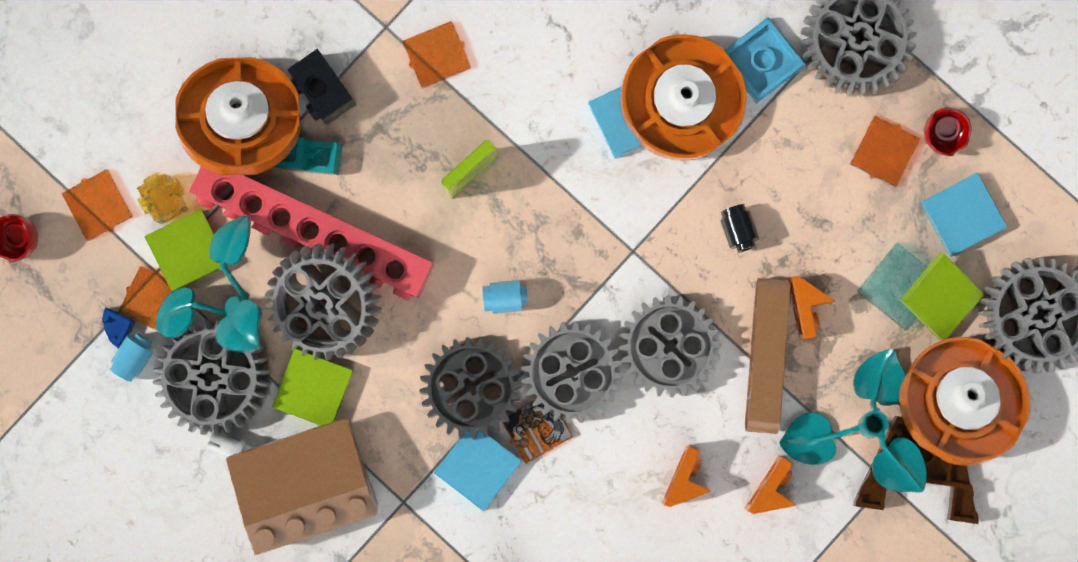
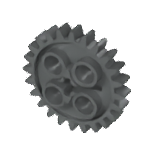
[419,337,522,440]

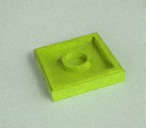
[441,140,498,198]
[144,209,229,292]
[900,253,984,340]
[272,349,354,426]

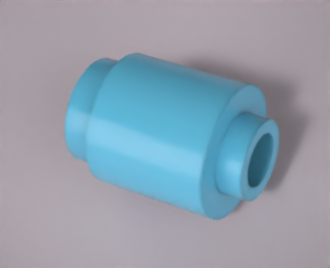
[482,280,528,314]
[110,333,155,382]

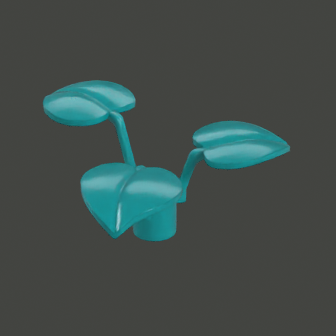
[156,216,262,351]
[780,349,926,493]

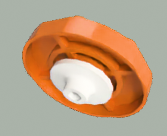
[620,34,746,161]
[175,57,300,175]
[899,337,1030,466]

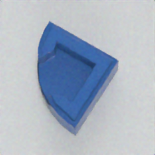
[102,307,136,348]

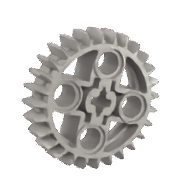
[800,0,917,97]
[264,243,382,360]
[978,257,1078,373]
[152,319,271,435]

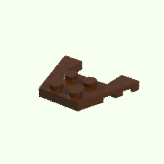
[853,416,979,524]

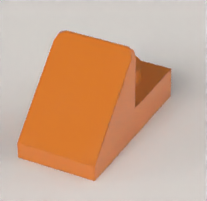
[788,276,835,341]
[662,445,711,507]
[744,456,797,514]

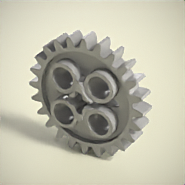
[618,295,721,398]
[521,321,623,424]

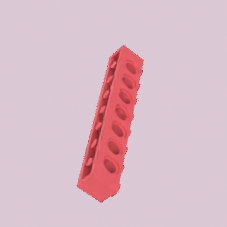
[189,167,435,301]

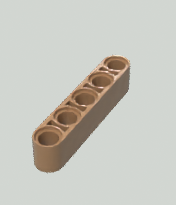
[745,278,790,434]

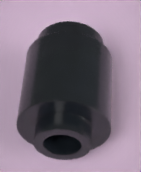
[720,204,760,253]

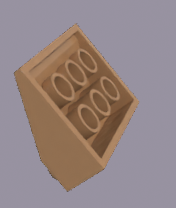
[226,417,378,556]

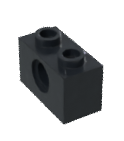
[287,48,357,125]

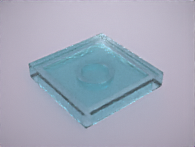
[857,242,928,331]

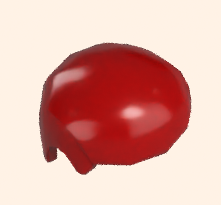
[923,107,972,156]
[0,214,39,263]

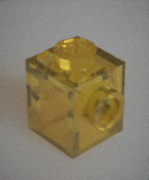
[137,173,189,224]

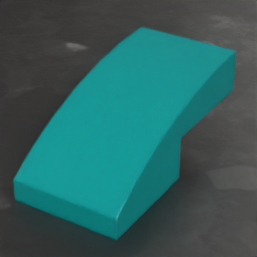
[274,138,343,175]

